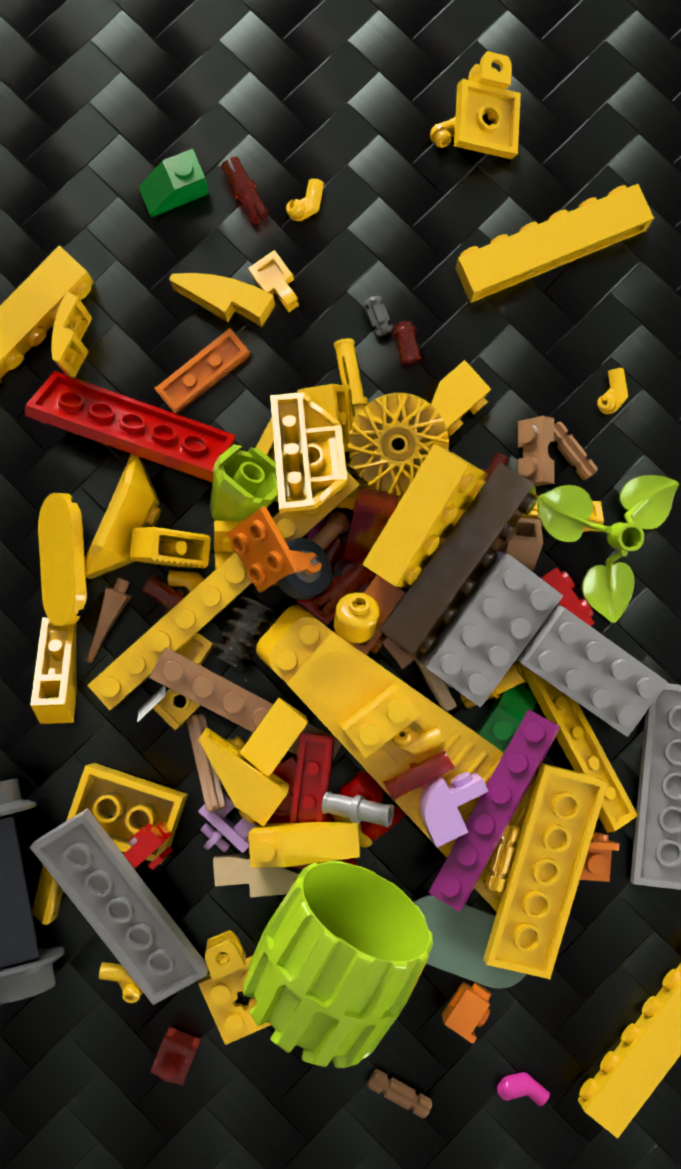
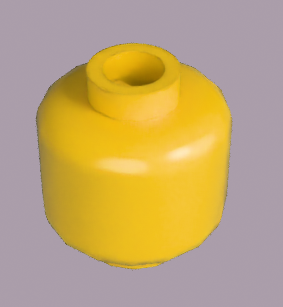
[334,592,380,644]

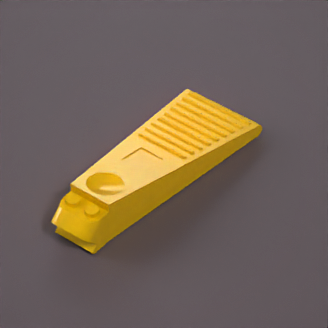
[256,605,537,912]

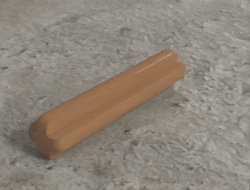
[187,714,226,812]

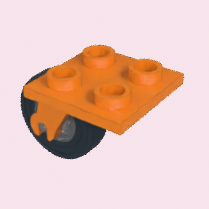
[227,506,332,600]

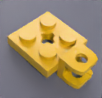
[454,51,521,159]
[198,930,271,1045]

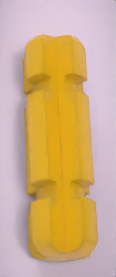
[485,824,520,893]

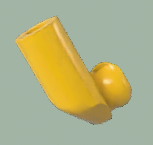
[168,570,205,592]

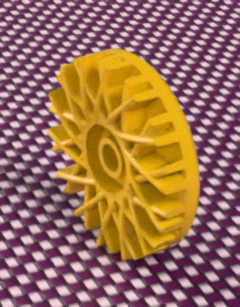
[348,393,449,495]

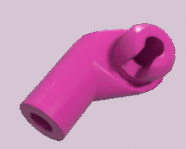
[497,1072,550,1107]

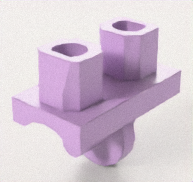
[198,792,259,853]

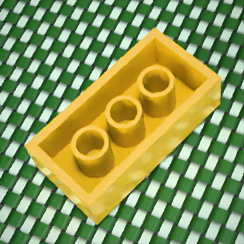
[362,444,488,588]

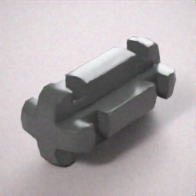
[364,296,393,336]

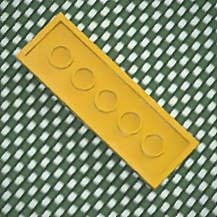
[483,763,608,979]

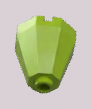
[210,445,278,521]

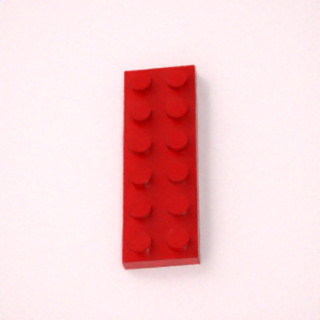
[25,371,236,482]

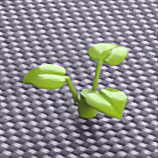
[537,475,679,623]

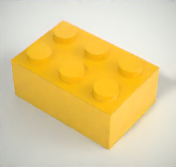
[66,763,188,864]

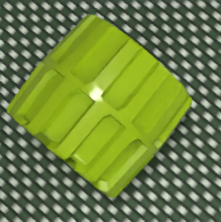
[243,860,433,1068]

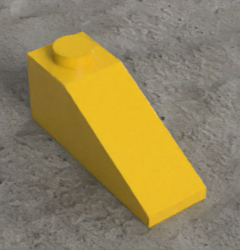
[31,617,77,724]
[198,727,289,827]
[248,821,360,868]

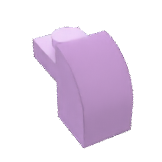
[419,772,488,847]

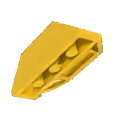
[270,392,348,513]
[85,454,161,579]

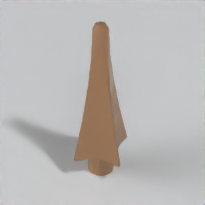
[86,577,132,663]

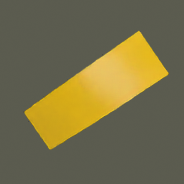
[169,273,275,327]

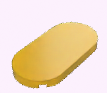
[38,493,87,626]

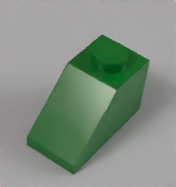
[138,149,210,217]
[474,684,537,753]

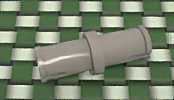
[322,792,394,827]

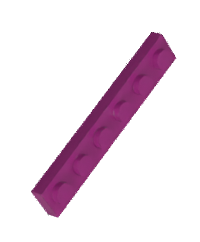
[429,709,561,911]

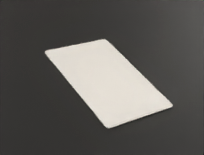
[137,686,166,722]

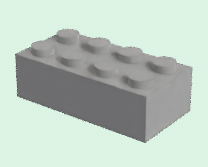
[418,552,563,707]
[517,604,668,737]

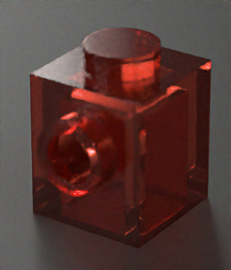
[150,1027,201,1086]

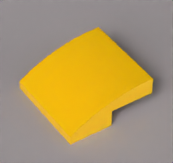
[52,291,92,378]

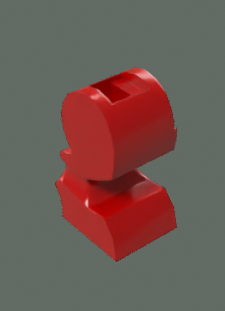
[340,771,406,842]

